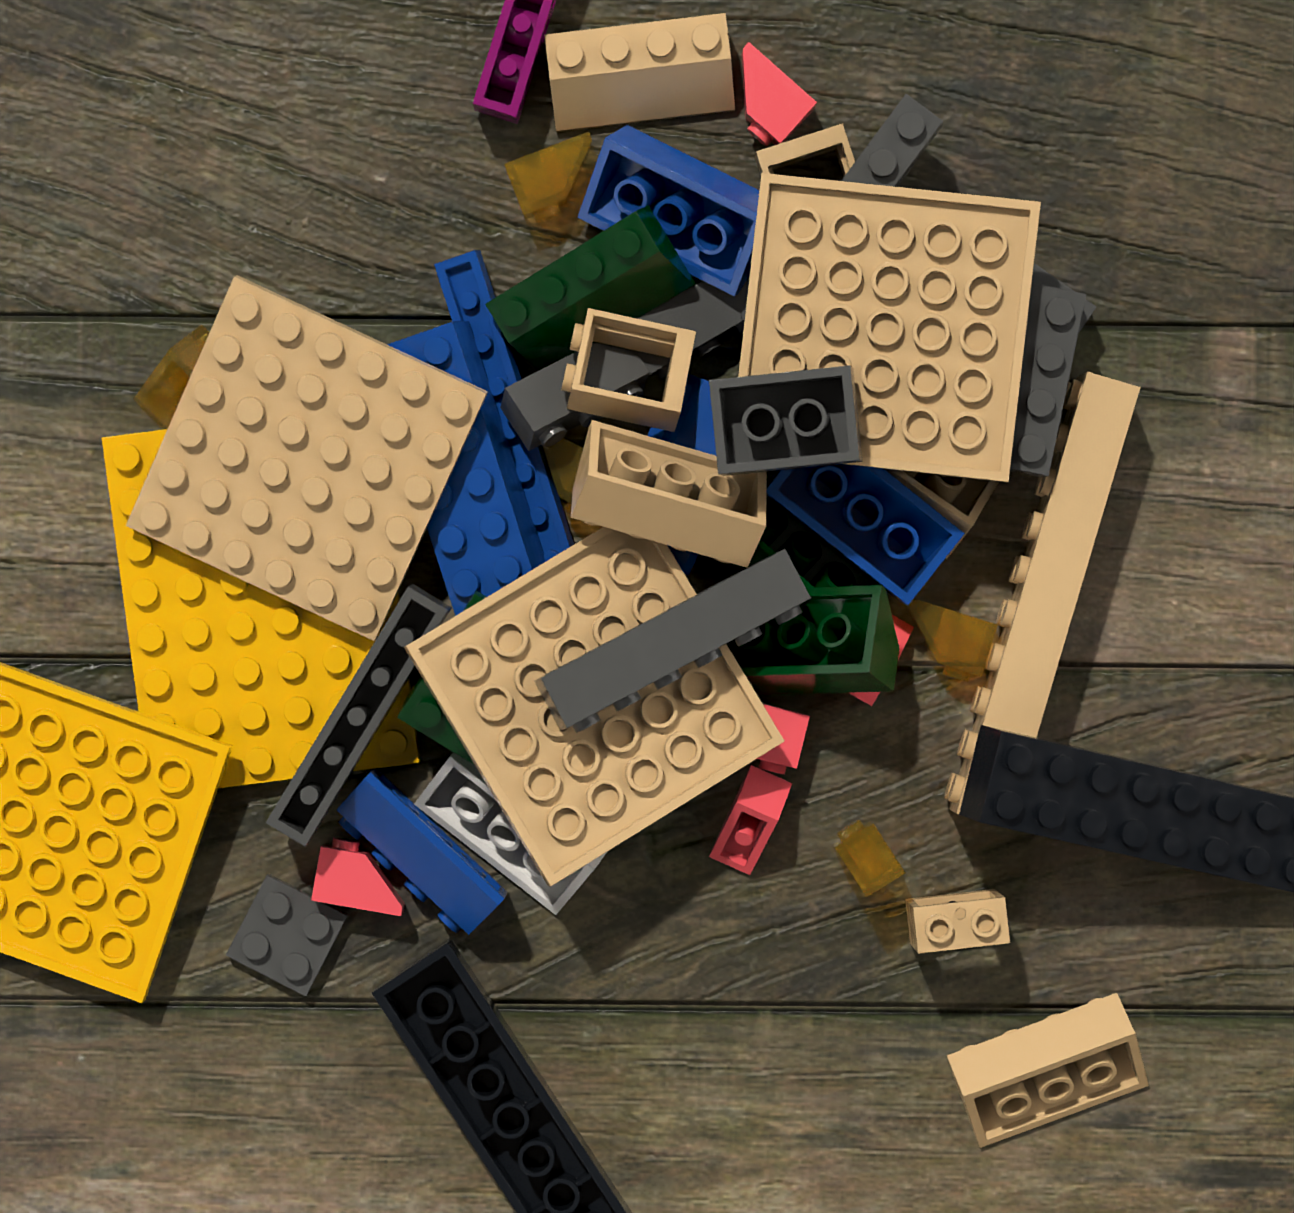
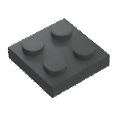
[226,874,349,996]

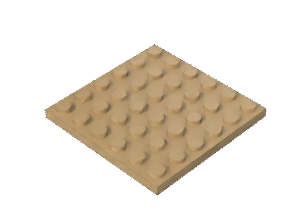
[738,173,1041,482]
[126,275,488,641]
[404,527,785,887]

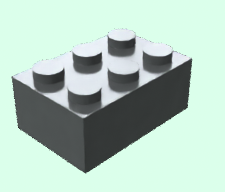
[709,365,863,476]

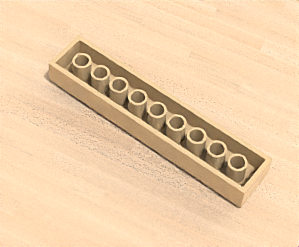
[944,372,1141,829]

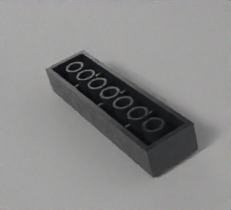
[959,725,1294,892]
[372,938,632,1213]

